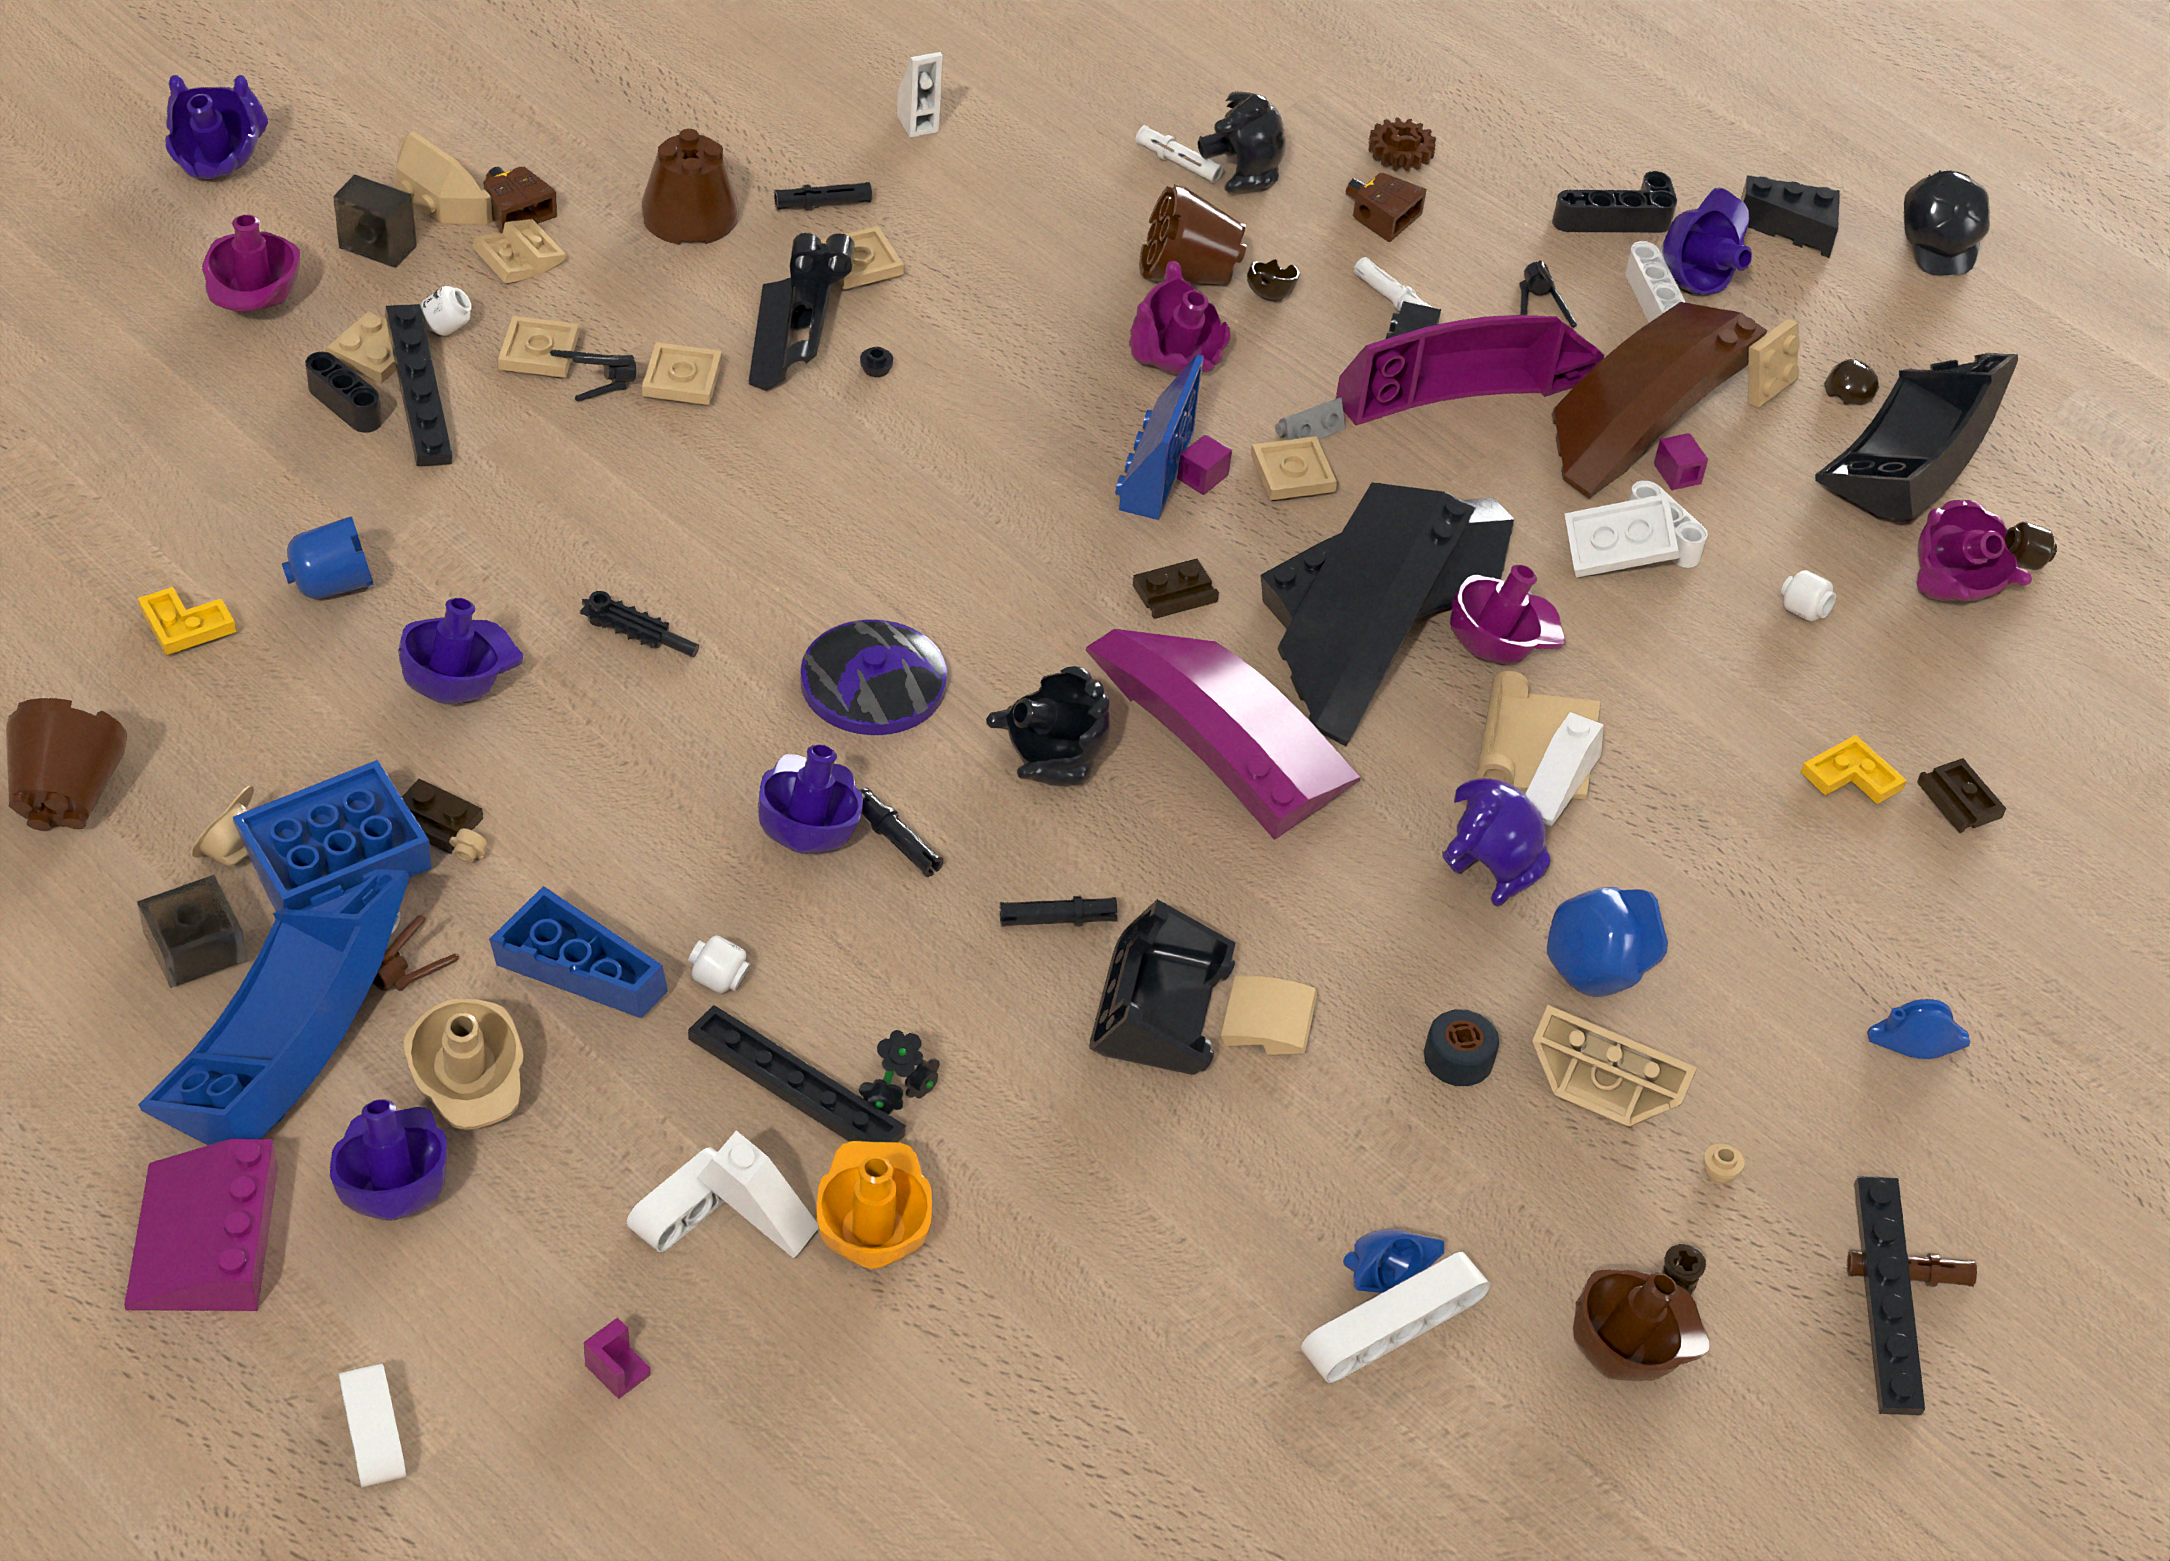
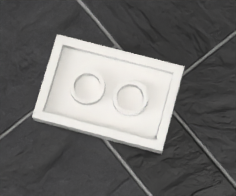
[1565,493,1680,578]

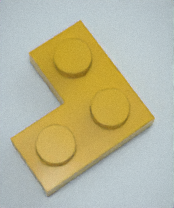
[138,587,236,655]
[1800,735,1907,804]

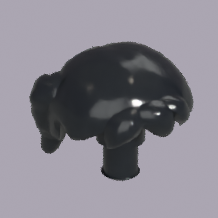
[1198,91,1286,193]
[986,666,1111,787]

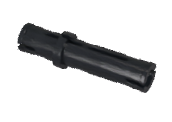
[774,182,872,210]
[861,788,943,877]
[999,895,1117,927]

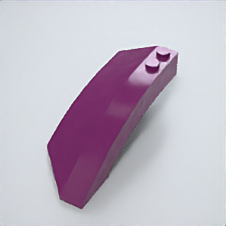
[1336,315,1605,426]
[1086,629,1361,840]

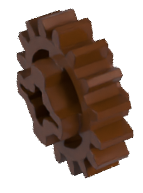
[1368,117,1436,171]

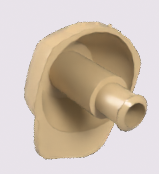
[404,999,524,1130]

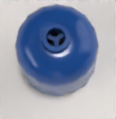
[282,516,374,599]

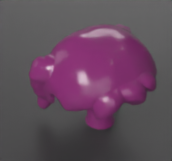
[1129,261,1231,375]
[1916,500,2032,601]

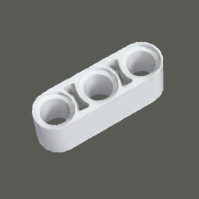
[1629,480,1708,568]
[626,1147,725,1252]
[338,1363,406,1488]

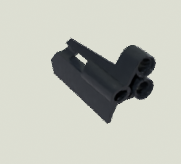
[749,233,855,391]

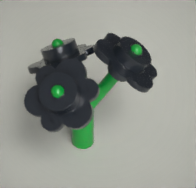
[859,1030,940,1115]

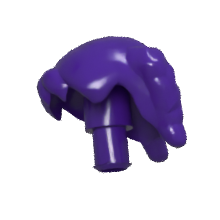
[165,75,268,179]
[1442,778,1551,907]

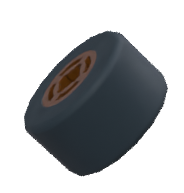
[1424,1009,1499,1086]

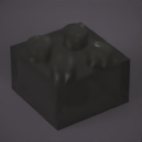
[333,174,417,268]
[137,875,248,988]

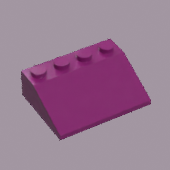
[124,1139,278,1311]

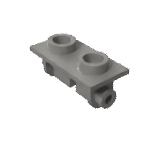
[1275,397,1345,440]

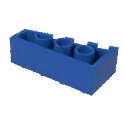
[489,886,668,1018]

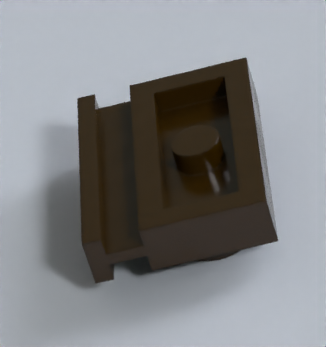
[1132,558,1219,619]
[1917,758,2006,833]
[402,779,483,854]

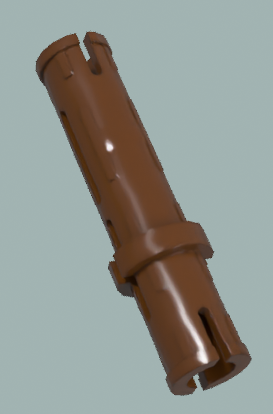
[1847,1249,1977,1287]

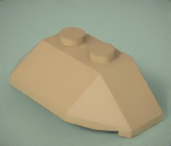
[396,131,493,225]
[1532,1005,1697,1127]

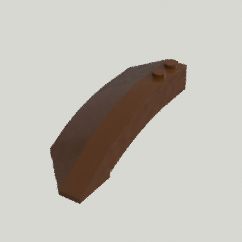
[1551,302,1768,498]

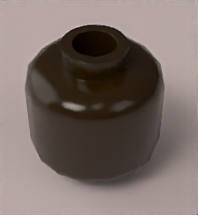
[2005,521,2057,570]

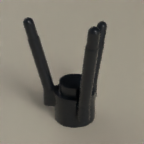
[1519,260,1577,328]
[550,350,636,402]

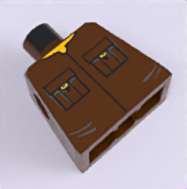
[483,167,557,233]
[1346,173,1427,242]

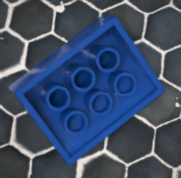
[1115,354,1204,520]
[233,760,431,911]

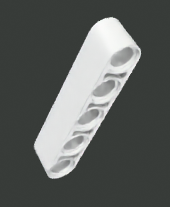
[1625,241,1686,323]
[1301,1252,1491,1383]

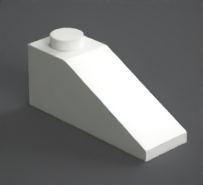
[897,52,943,138]
[1525,712,1604,826]
[697,1130,818,1258]

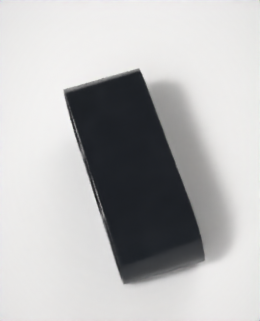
[305,351,382,433]

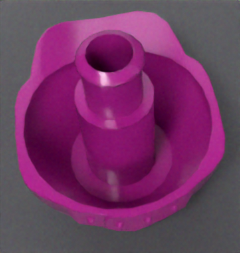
[202,215,300,311]
[1450,564,1565,665]

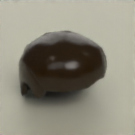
[1247,259,1300,300]
[1824,359,1879,405]

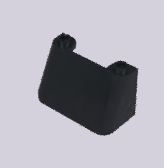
[1089,899,1236,1075]

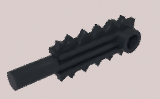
[580,591,699,657]

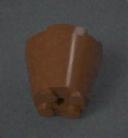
[642,128,739,245]
[1139,184,1246,286]
[6,698,127,831]

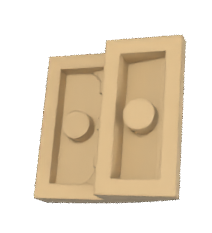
[472,219,566,283]
[1221,976,1317,1055]

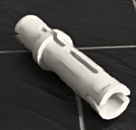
[1135,125,1224,184]
[1354,257,1433,311]

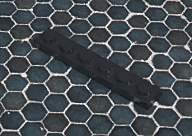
[385,304,452,466]
[688,1005,906,1142]
[1854,1176,1925,1415]

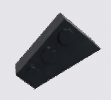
[1740,175,1840,258]

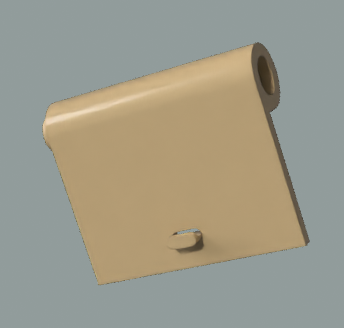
[1477,671,1601,800]

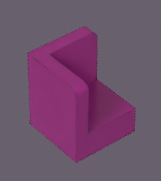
[1654,433,1708,490]
[1177,435,1232,495]
[583,1317,651,1399]

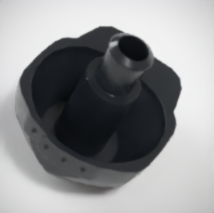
[1904,170,1990,276]

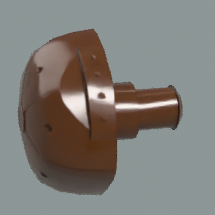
[1573,1269,1710,1381]

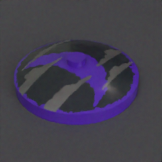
[801,620,947,735]

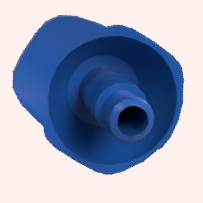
[1547,886,1668,997]

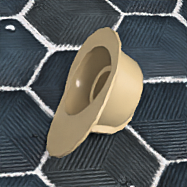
[191,785,254,866]

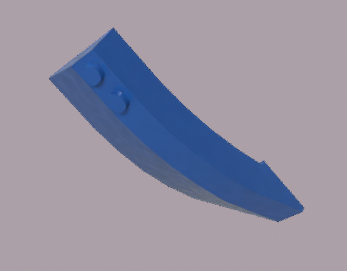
[138,869,410,1145]

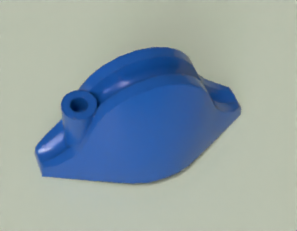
[1867,999,1970,1059]
[1343,1229,1444,1293]

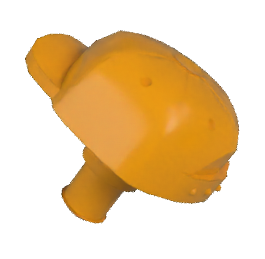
[817,1141,932,1269]

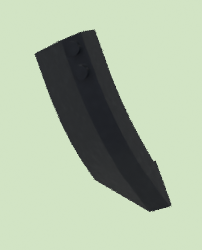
[1815,353,2018,522]
[1277,482,1476,747]
[1260,498,1514,629]

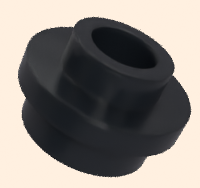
[860,347,893,377]

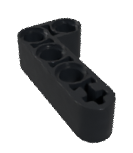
[1552,171,1677,233]

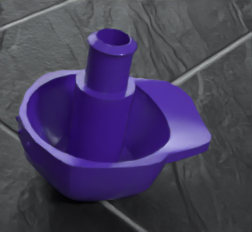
[1661,187,1752,295]
[398,598,523,704]
[758,745,863,854]
[330,1099,447,1221]

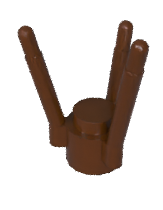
[373,915,459,991]

